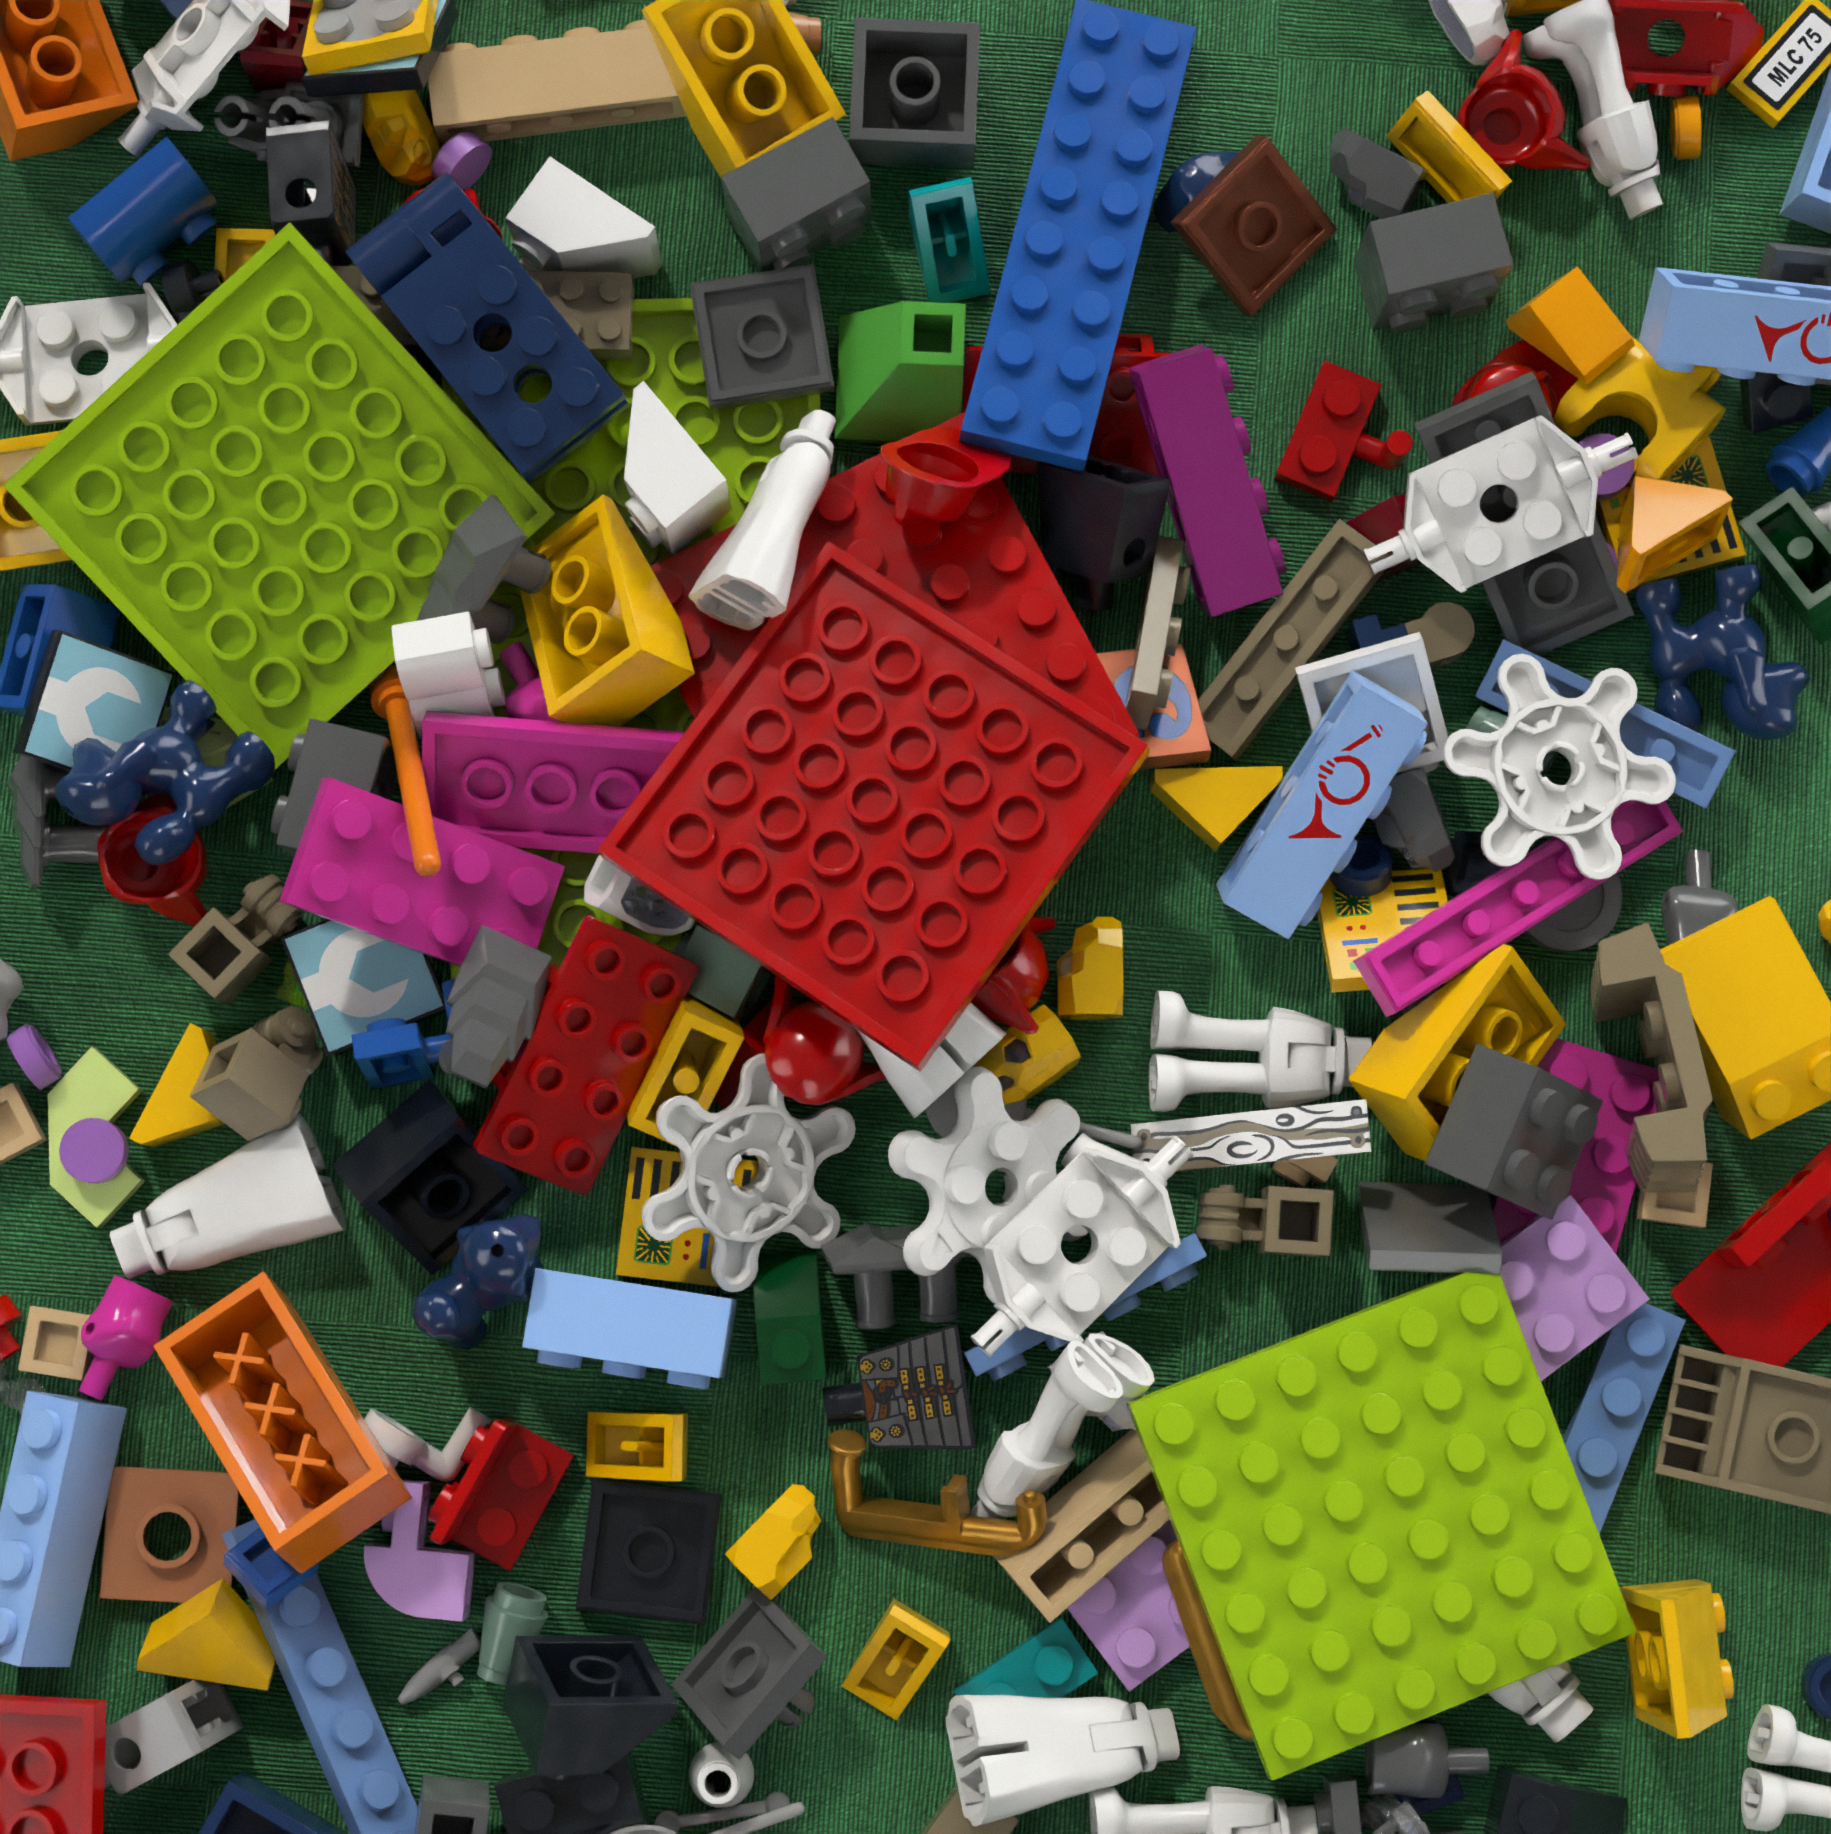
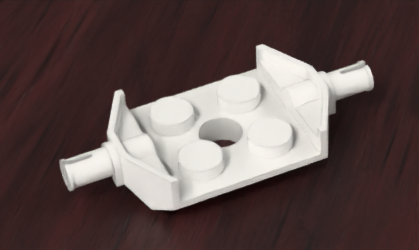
[117,0,290,157]
[0,283,177,426]
[1364,415,1638,593]
[970,1135,1194,1357]

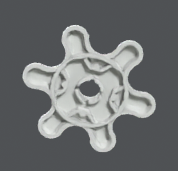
[1442,654,1676,880]
[641,1053,856,1292]
[888,1067,1088,1304]

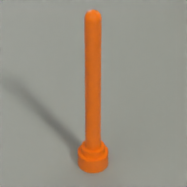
[369,665,441,877]

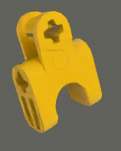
[1553,335,1726,485]

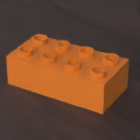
[153,1271,413,1574]

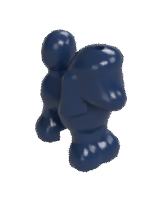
[1635,564,1810,740]
[55,680,275,865]
[412,1214,544,1350]

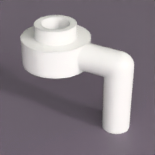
[364,1407,492,1482]

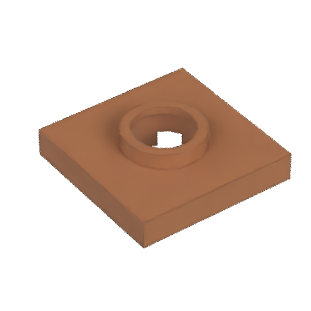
[100,1466,242,1603]

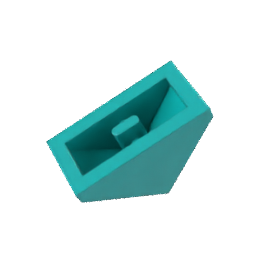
[908,177,991,303]

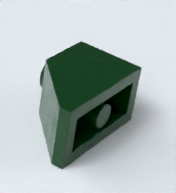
[1739,487,1831,644]
[753,1250,828,1385]

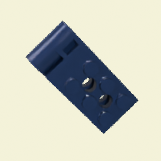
[345,171,629,485]

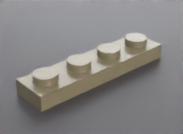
[1198,519,1389,761]

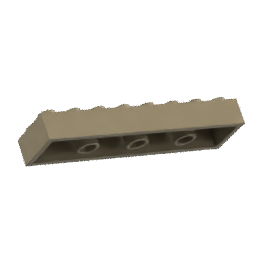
[332,266,634,361]

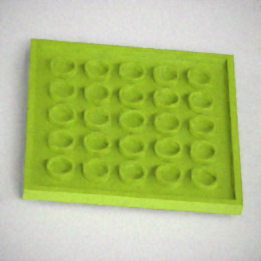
[2,222,556,770]
[1126,1272,1636,1781]

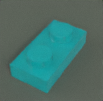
[953,1617,1098,1698]

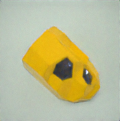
[1057,916,1124,1020]
[976,1004,1081,1105]

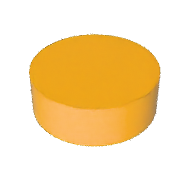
[1669,95,1702,160]

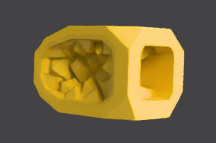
[362,90,440,186]
[725,1484,821,1600]

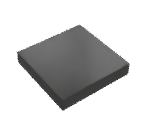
[690,264,834,411]
[1356,1181,1503,1274]

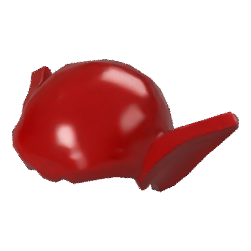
[1456,29,1590,171]
[97,794,208,927]
[971,915,1056,1035]
[762,975,886,1105]

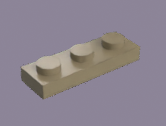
[1125,535,1191,731]

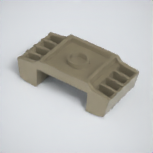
[1590,923,1713,1192]
[1653,1344,1831,1515]

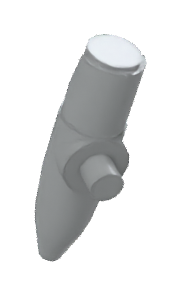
[397,1628,481,1705]

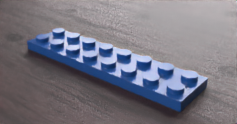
[959,0,1197,472]

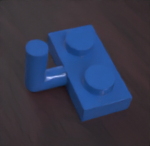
[351,979,455,1090]

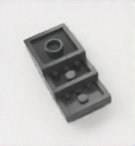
[1414,371,1634,656]

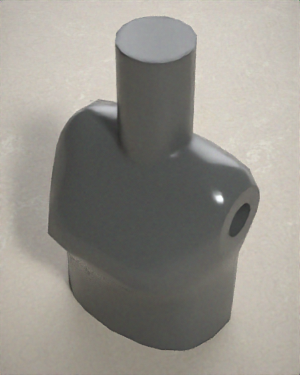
[1661,850,1737,946]
[1365,1723,1489,1798]

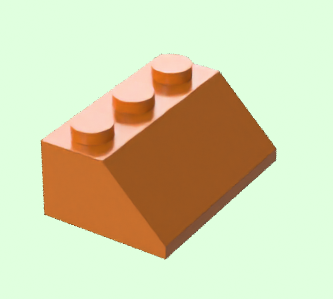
[0,0,138,161]

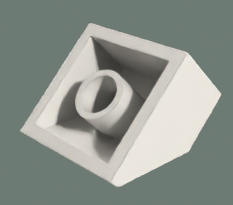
[506,156,663,279]
[624,381,732,555]

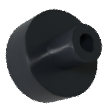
[161,259,225,322]

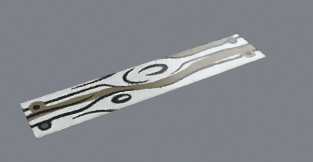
[1131,1099,1372,1171]

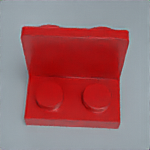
[427,1418,575,1571]

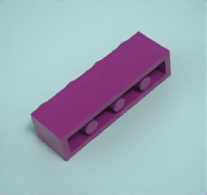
[1128,344,1286,617]

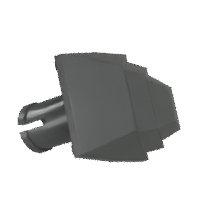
[214,82,364,168]
[416,494,551,644]
[6,756,108,890]
[438,925,552,1088]
[821,1223,972,1330]

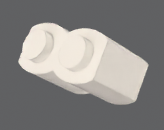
[391,611,505,739]

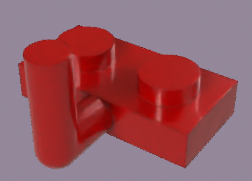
[1274,360,1413,502]

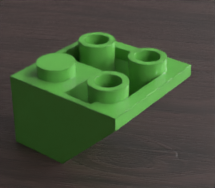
[835,301,966,444]

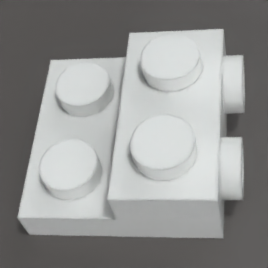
[1295,632,1448,774]

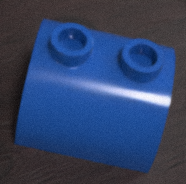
[68,137,219,287]

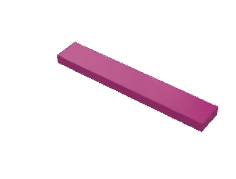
[1353,801,1683,1017]

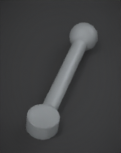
[655,1792,790,1833]

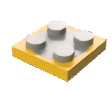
[302,0,438,75]

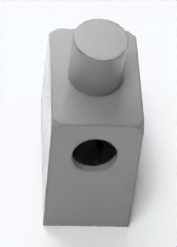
[104,1679,244,1796]

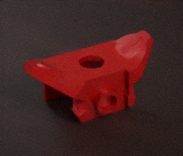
[1608,0,1764,97]

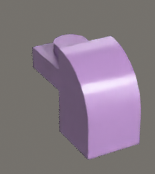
[364,1479,476,1622]

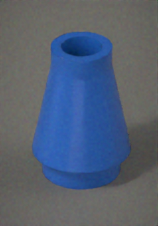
[1765,406,1831,498]

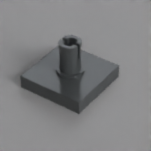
[671,1586,827,1760]

